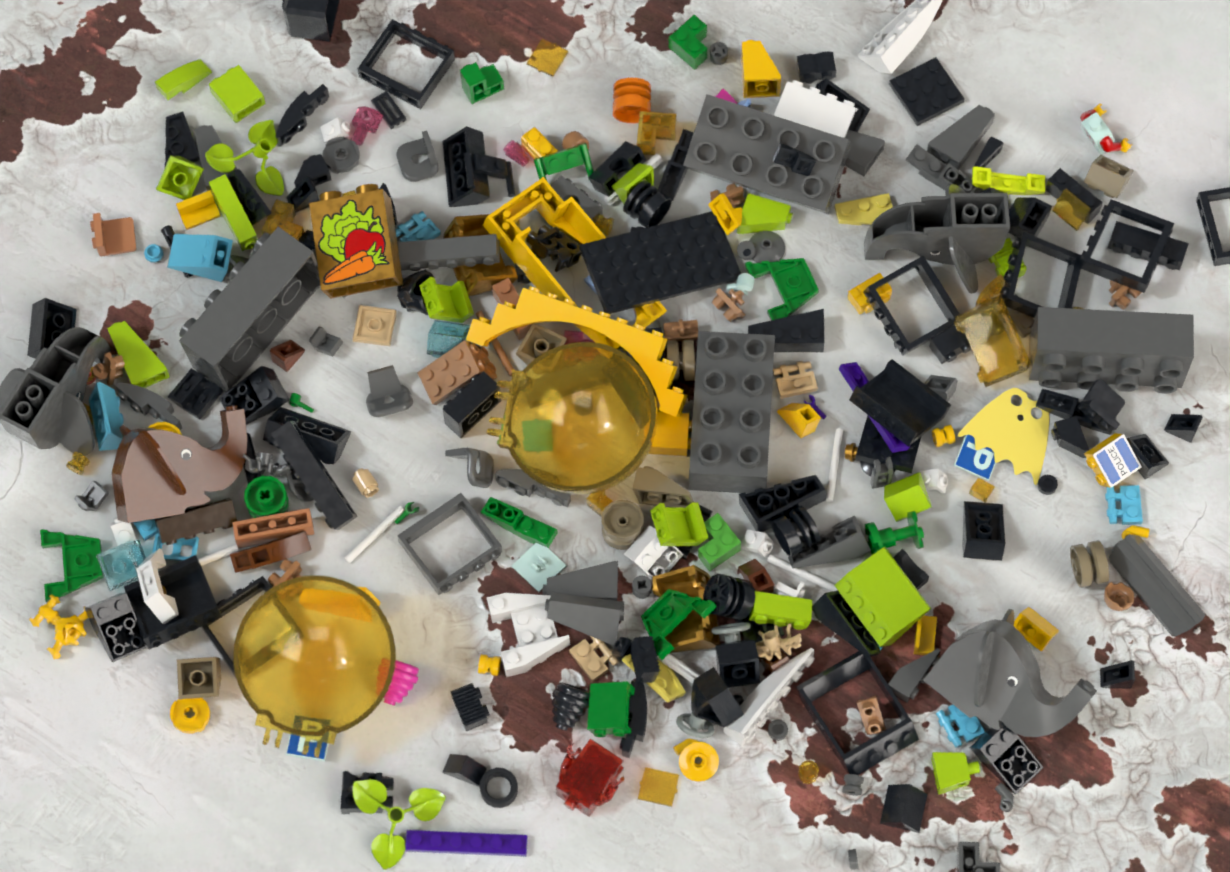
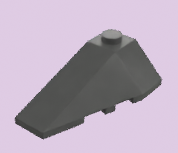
[788,515,871,569]

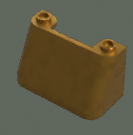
[443,214,518,296]
[652,565,720,653]

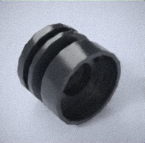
[623,180,672,228]
[771,506,820,557]
[703,574,755,620]

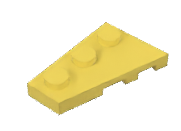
[834,193,893,226]
[622,650,686,703]

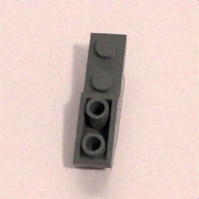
[905,144,977,193]
[115,383,182,430]
[495,469,571,507]

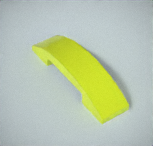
[972,166,1045,195]

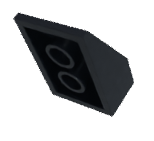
[815,78,870,132]
[962,501,1006,561]

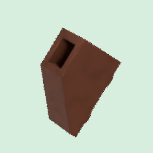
[738,559,774,593]

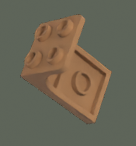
[417,340,497,405]

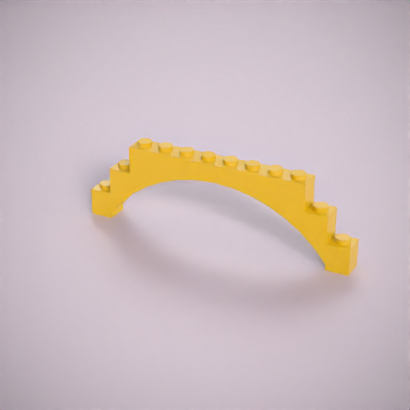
[466,286,688,417]

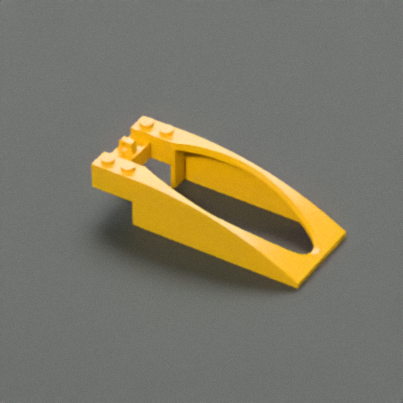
[483,177,667,354]

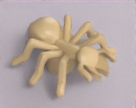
[755,624,802,661]

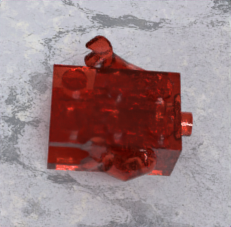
[556,738,624,817]

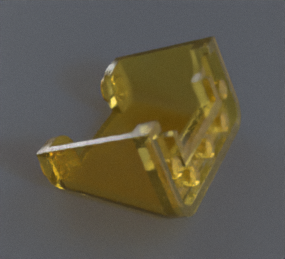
[954,295,1030,387]

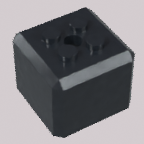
[282,0,340,42]

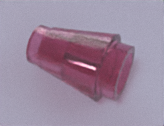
[503,140,530,167]

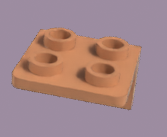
[90,213,137,257]

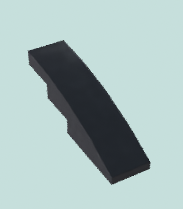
[657,129,694,201]
[1036,389,1116,435]

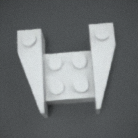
[487,593,570,677]

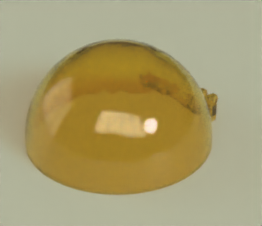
[486,342,657,495]
[233,575,396,758]

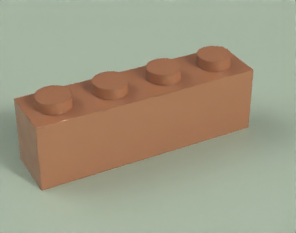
[232,508,315,548]

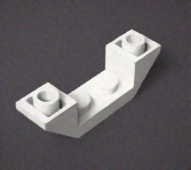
[136,548,179,624]

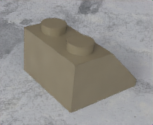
[1084,155,1134,198]
[177,657,221,699]

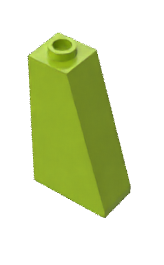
[209,174,258,251]
[107,321,170,388]

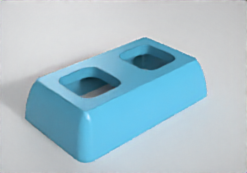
[152,533,199,561]

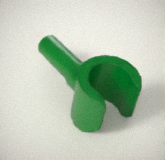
[289,393,314,413]
[395,502,419,525]

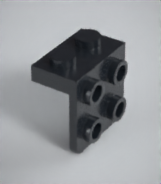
[1077,379,1125,432]

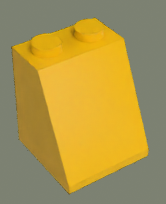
[741,40,781,98]

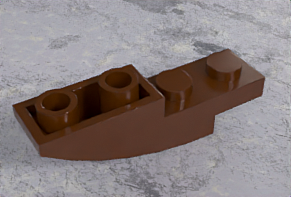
[230,531,312,573]

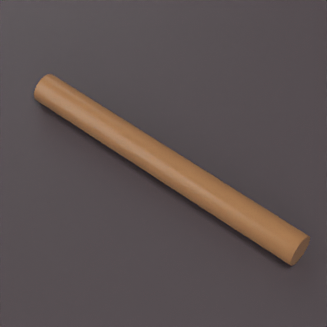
[475,311,516,376]

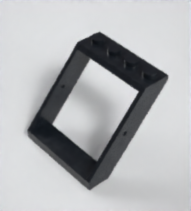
[796,651,919,775]

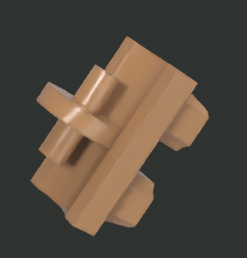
[710,183,745,208]
[1109,281,1142,310]
[711,288,746,322]
[663,319,698,341]
[92,352,125,386]
[268,559,303,596]
[857,696,886,735]

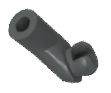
[995,783,1014,812]

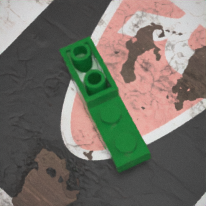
[481,497,558,548]

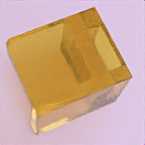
[586,485,613,517]

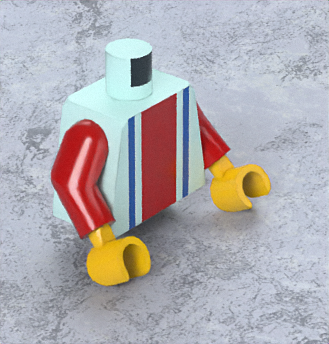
[1080,103,1132,155]

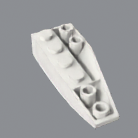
[857,0,942,74]
[723,648,815,747]

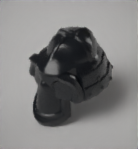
[397,269,434,315]

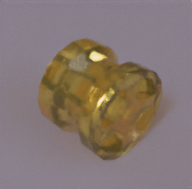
[595,214,614,236]
[66,452,90,475]
[798,760,819,784]

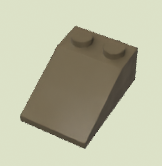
[632,466,694,508]

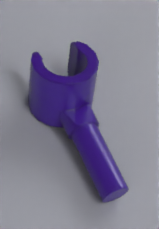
[804,395,827,420]

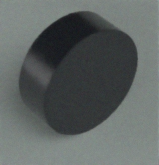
[1038,475,1058,495]

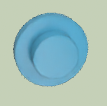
[144,244,163,262]

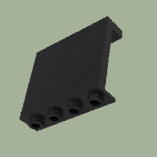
[849,359,951,447]
[124,555,222,650]

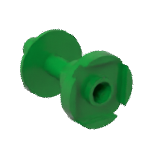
[864,511,924,555]

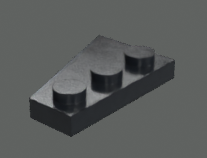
[164,111,200,169]

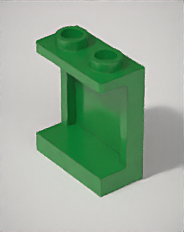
[587,681,635,738]

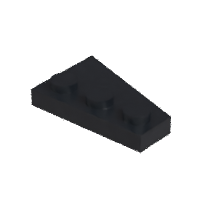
[227,169,272,226]

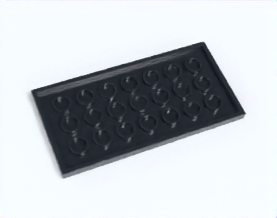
[579,211,742,314]

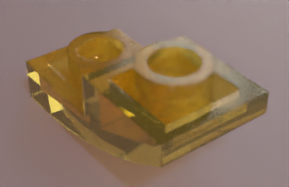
[975,275,1005,312]

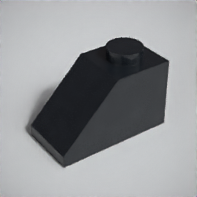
[294,154,331,187]
[1051,416,1089,458]

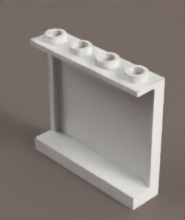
[774,80,858,138]

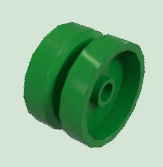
[244,476,289,518]

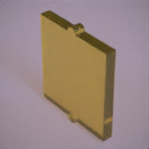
[527,39,568,77]
[1052,189,1090,231]
[638,767,679,807]

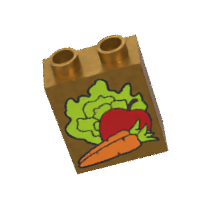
[309,184,403,299]

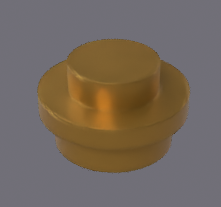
[845,443,858,462]

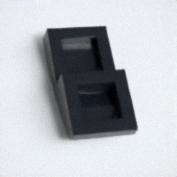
[773,143,816,176]

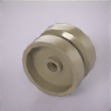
[667,340,696,382]
[601,500,644,550]
[1070,540,1109,588]

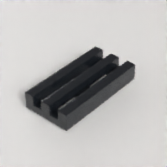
[371,91,406,129]

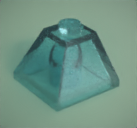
[427,320,471,358]
[96,540,146,591]

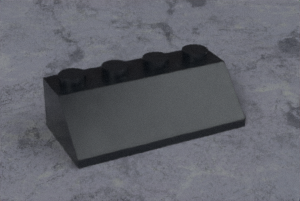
[442,126,490,207]
[263,407,351,465]

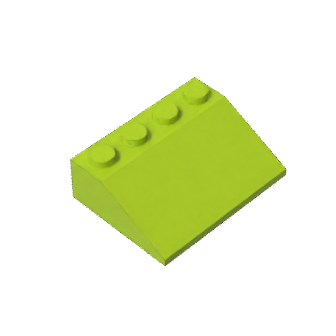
[834,547,931,647]

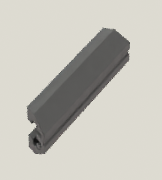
[1109,534,1206,637]

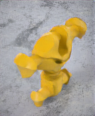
[29,595,88,659]

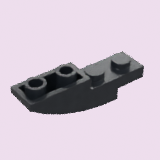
[276,84,329,147]
[619,680,647,758]

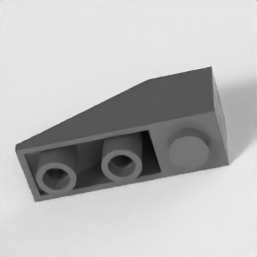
[888,649,940,703]

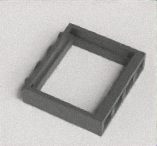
[397,493,502,595]

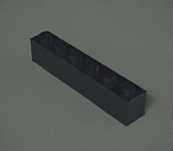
[271,421,358,530]

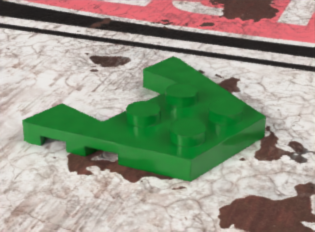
[745,258,819,320]
[40,529,104,603]
[641,589,717,661]

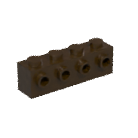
[154,498,237,545]

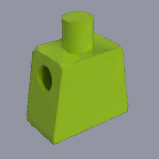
[931,752,980,795]

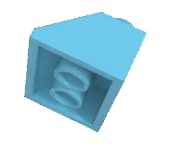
[88,382,124,451]

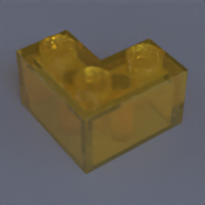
[637,111,677,155]
[261,199,304,240]

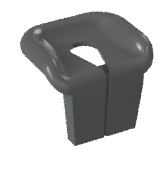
[396,130,439,182]
[366,365,413,417]
[445,448,494,488]

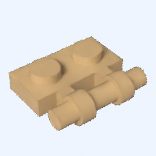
[773,361,818,399]
[569,636,619,682]

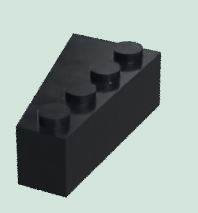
[748,309,824,352]
[738,475,826,532]

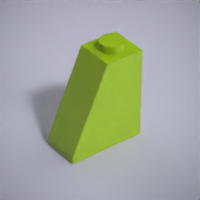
[737,193,793,234]

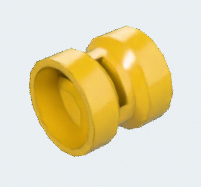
[931,425,956,448]
[478,654,501,676]

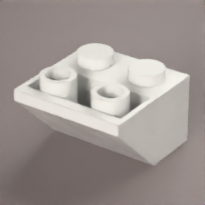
[624,525,684,579]

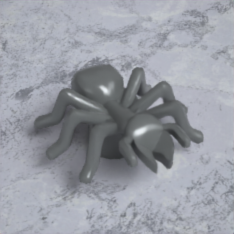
[243,452,291,476]

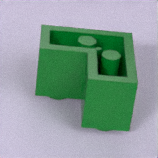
[669,15,707,70]
[460,62,504,104]

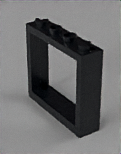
[357,19,455,110]
[1196,187,1230,266]
[1080,199,1174,293]
[1000,232,1082,318]
[863,255,963,356]
[201,576,303,680]

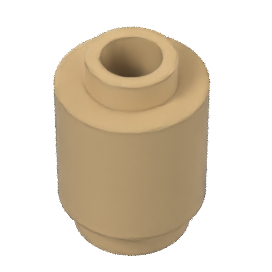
[352,468,379,498]

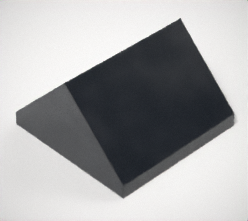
[1127,434,1169,480]
[880,784,928,833]

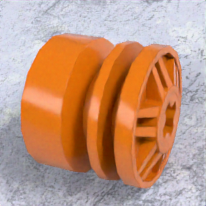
[613,77,651,123]

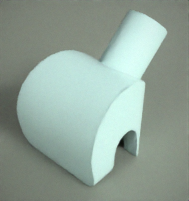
[727,273,755,295]

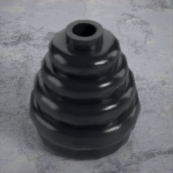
[552,682,590,731]

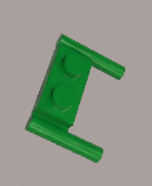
[533,143,594,181]

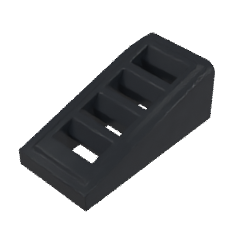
[974,136,1004,168]

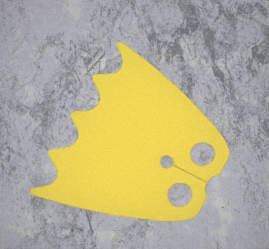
[958,388,1049,485]

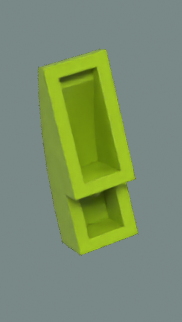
[155,59,212,100]

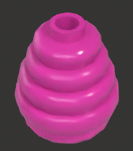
[380,658,419,706]

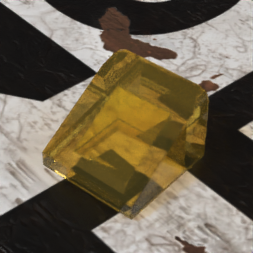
[969,478,995,503]

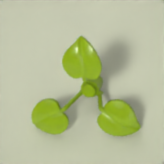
[205,120,284,196]
[353,780,446,870]

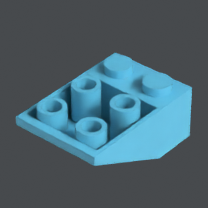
[167,234,233,282]

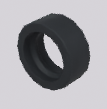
[480,768,518,808]

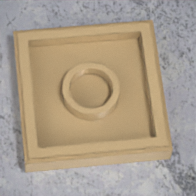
[353,305,397,346]

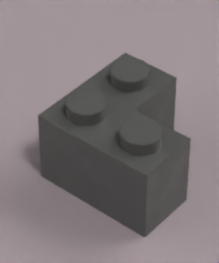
[957,842,1000,872]

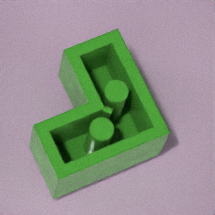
[698,513,741,572]

